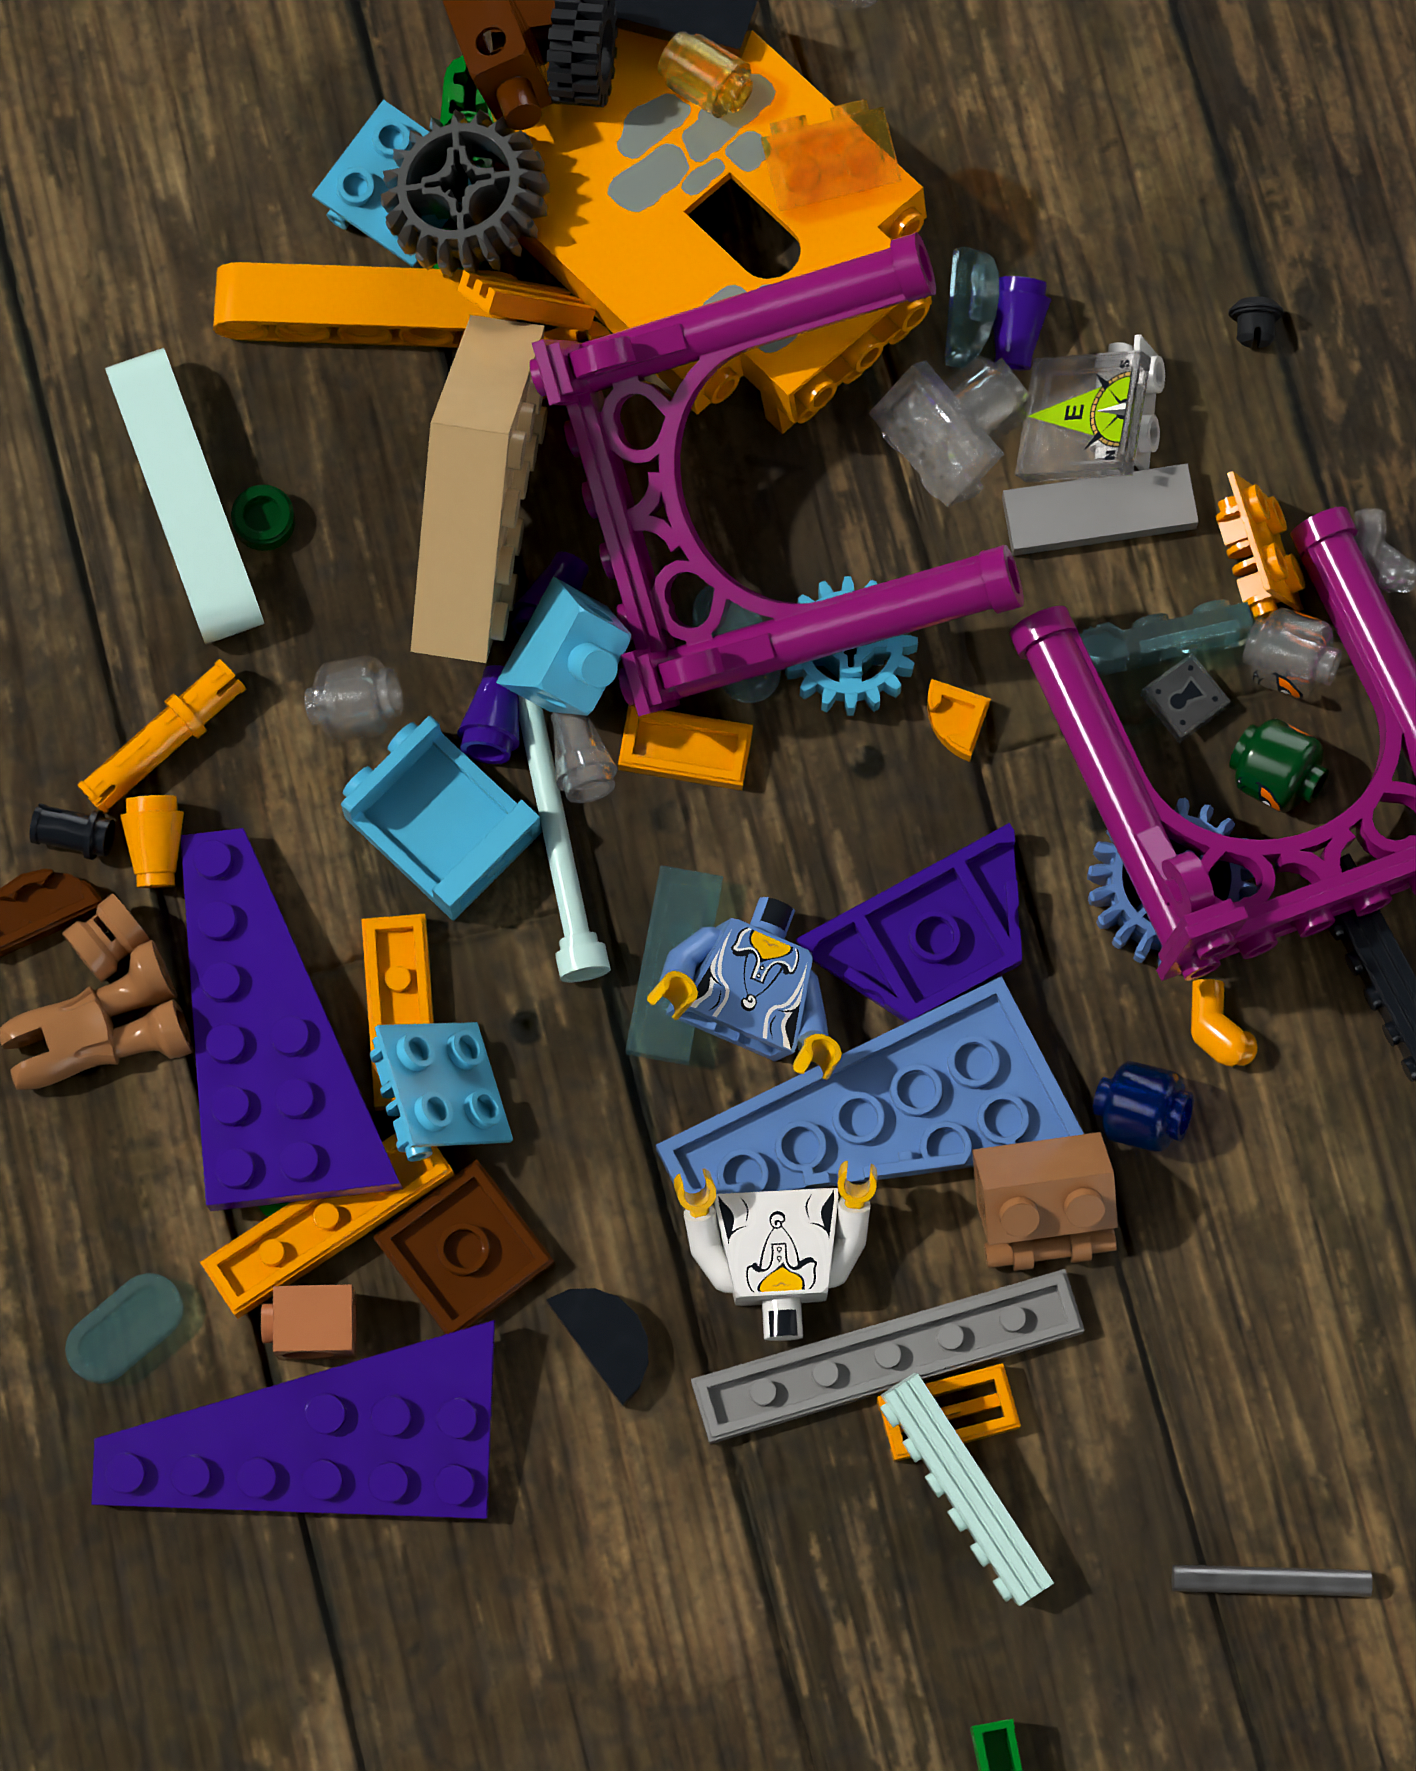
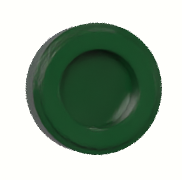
[231,485,295,551]

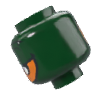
[1229,718,1329,813]

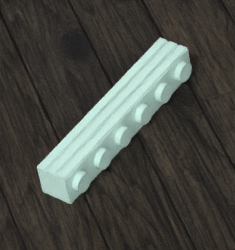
[880,1373,1054,1606]

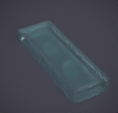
[626,865,723,1065]

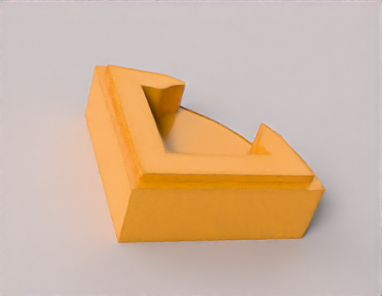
[927,679,991,762]

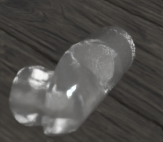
[1354,508,1416,593]

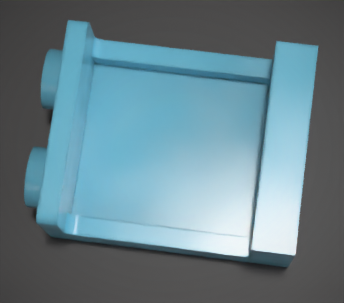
[341,715,542,921]

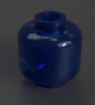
[1093,1061,1194,1152]

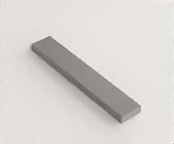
[691,1269,1085,1444]

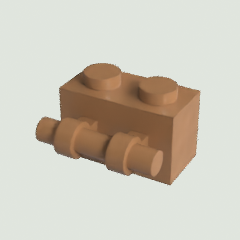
[972,1132,1118,1271]

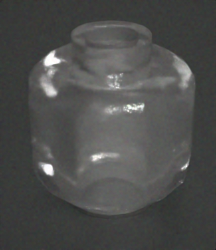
[936,356,1031,449]
[304,655,403,742]

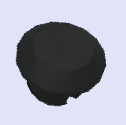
[1228,296,1284,348]

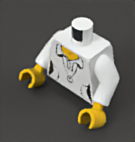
[674,1161,877,1341]

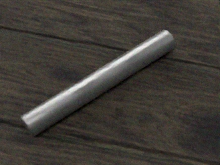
[1171,1565,1372,1597]

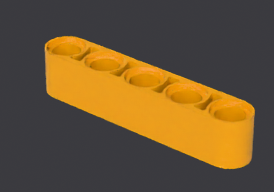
[213,262,518,348]

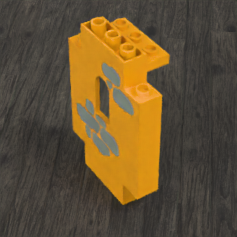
[491,28,932,434]

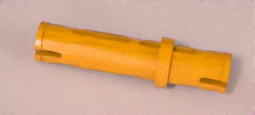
[77,659,246,815]

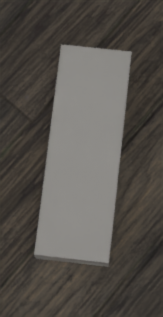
[1002,463,1199,556]

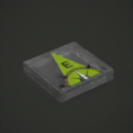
[1015,350,1151,482]

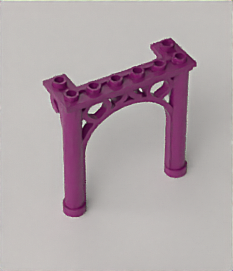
[530,232,1024,717]
[1009,507,1416,982]

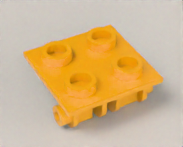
[1215,471,1305,620]

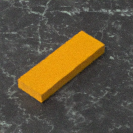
[361,914,434,1111]

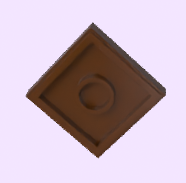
[373,1159,555,1335]

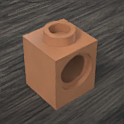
[261,1284,357,1360]

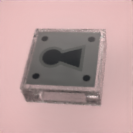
[1140,653,1231,743]

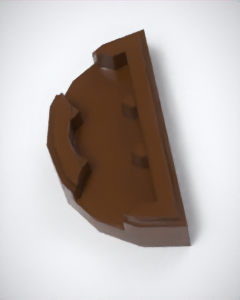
[0,868,102,958]

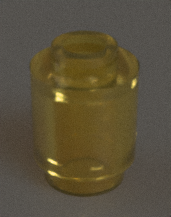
[658,32,753,118]

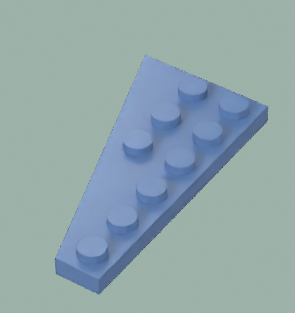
[656,976,1084,1194]

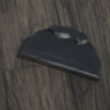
[546,1288,649,1408]

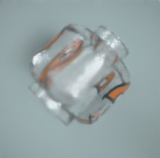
[1243,608,1342,699]

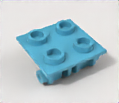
[312,99,481,267]
[370,1022,513,1162]

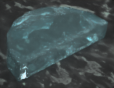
[945,246,999,369]

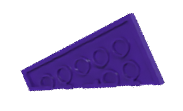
[181,828,403,1211]
[91,1320,495,1519]

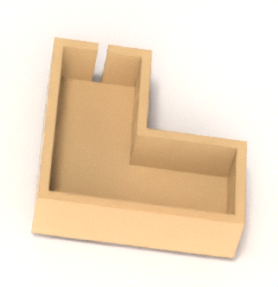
[410,315,547,663]

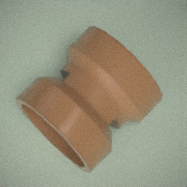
[62,893,151,983]

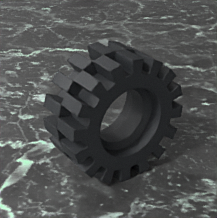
[547,0,618,107]

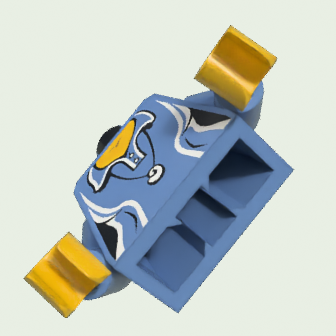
[647,897,842,1080]

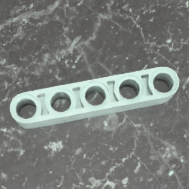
[105,348,265,645]

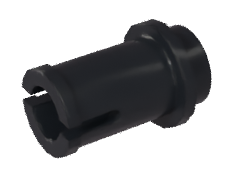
[29,803,115,860]

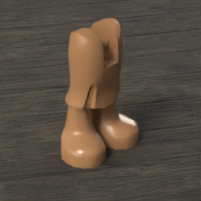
[0,940,194,1090]

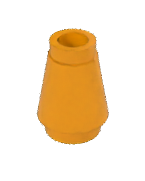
[120,795,184,888]

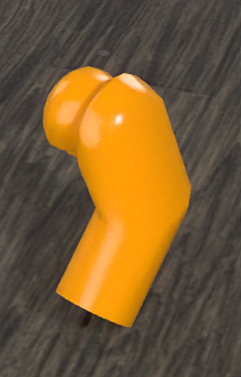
[1191,979,1258,1067]

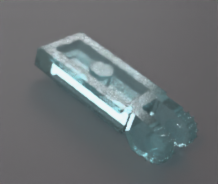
[1079,599,1253,676]

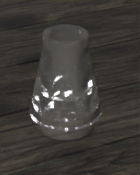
[551,712,618,803]

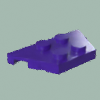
[795,823,1022,1023]

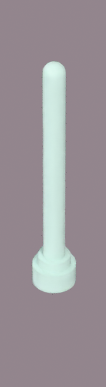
[518,695,611,983]

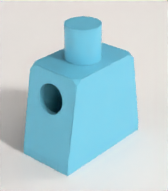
[496,577,631,716]

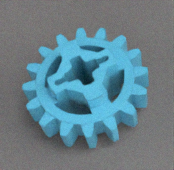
[785,576,918,716]

